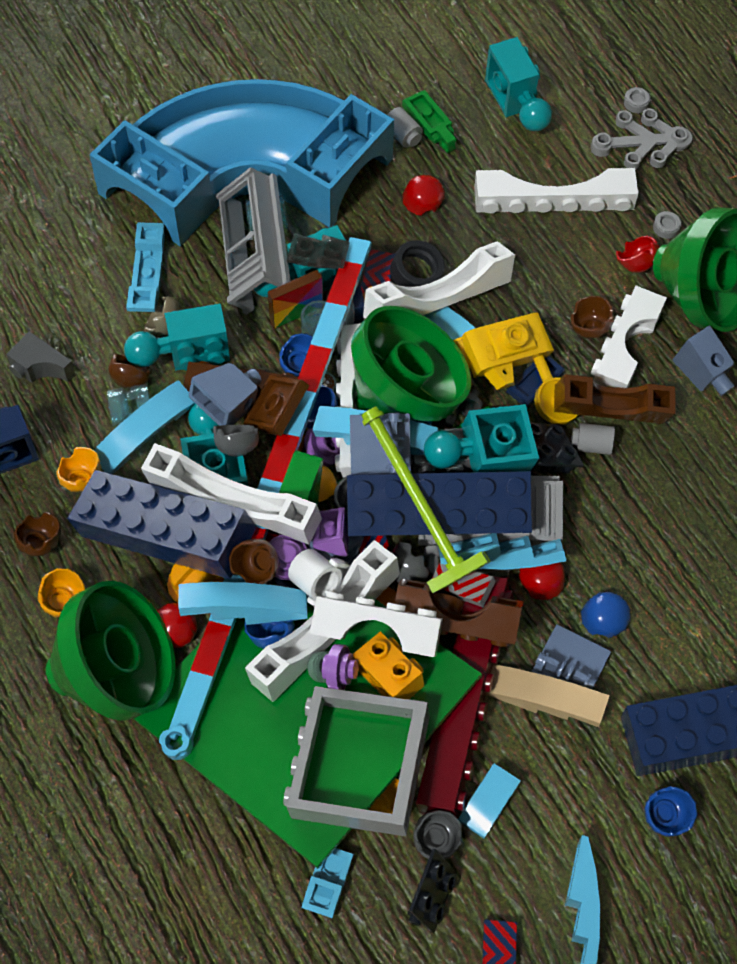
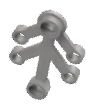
[591,108,692,169]

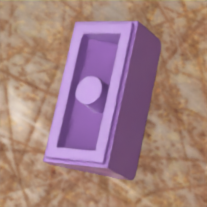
[313,507,349,557]

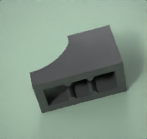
[6,331,76,383]

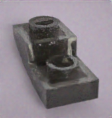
[286,233,350,269]

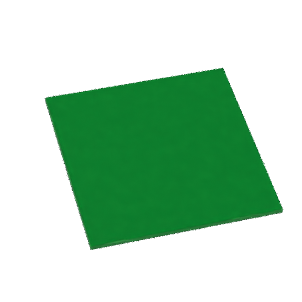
[133,579,482,869]

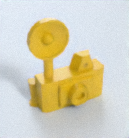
[453,312,577,425]

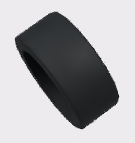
[390,240,445,287]

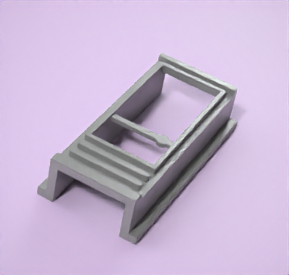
[216,167,290,315]
[418,476,563,546]

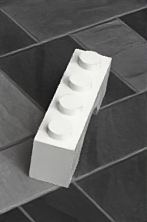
[591,286,667,388]
[310,591,443,657]

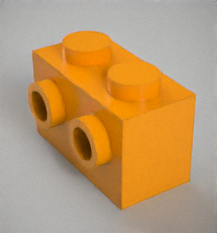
[353,631,424,700]

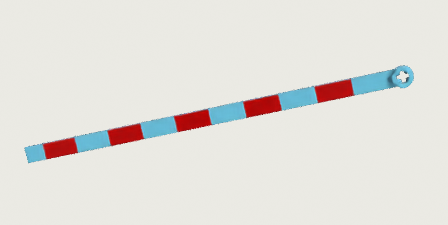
[159,237,372,760]

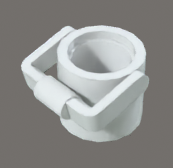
[288,549,351,606]

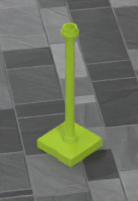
[361,406,492,593]

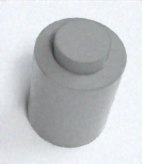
[387,107,423,148]
[571,423,615,455]

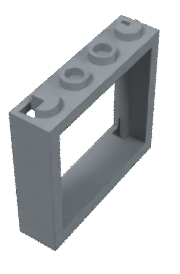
[283,686,430,837]

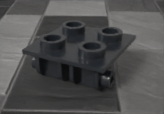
[530,422,584,474]
[407,848,457,933]

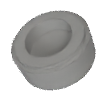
[624,87,650,113]
[653,211,681,239]

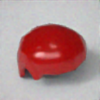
[402,175,445,216]
[616,235,660,273]
[519,562,565,600]
[157,603,197,649]

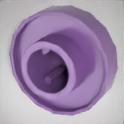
[304,428,340,467]
[269,535,307,580]
[322,644,359,690]

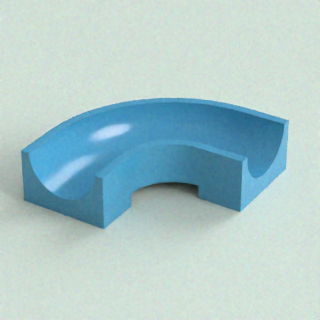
[89,79,394,246]

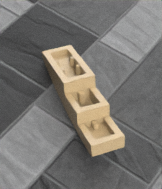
[486,664,610,727]

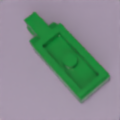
[402,90,456,153]

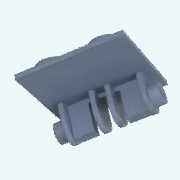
[350,413,411,475]
[532,624,611,689]

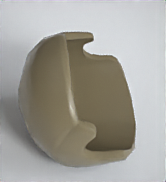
[144,296,181,338]

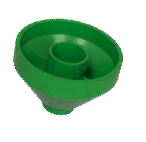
[653,207,737,332]
[351,306,471,421]
[46,581,176,721]

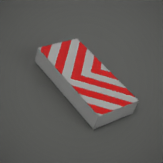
[432,561,496,607]

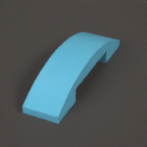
[126,222,165,312]
[94,380,195,474]

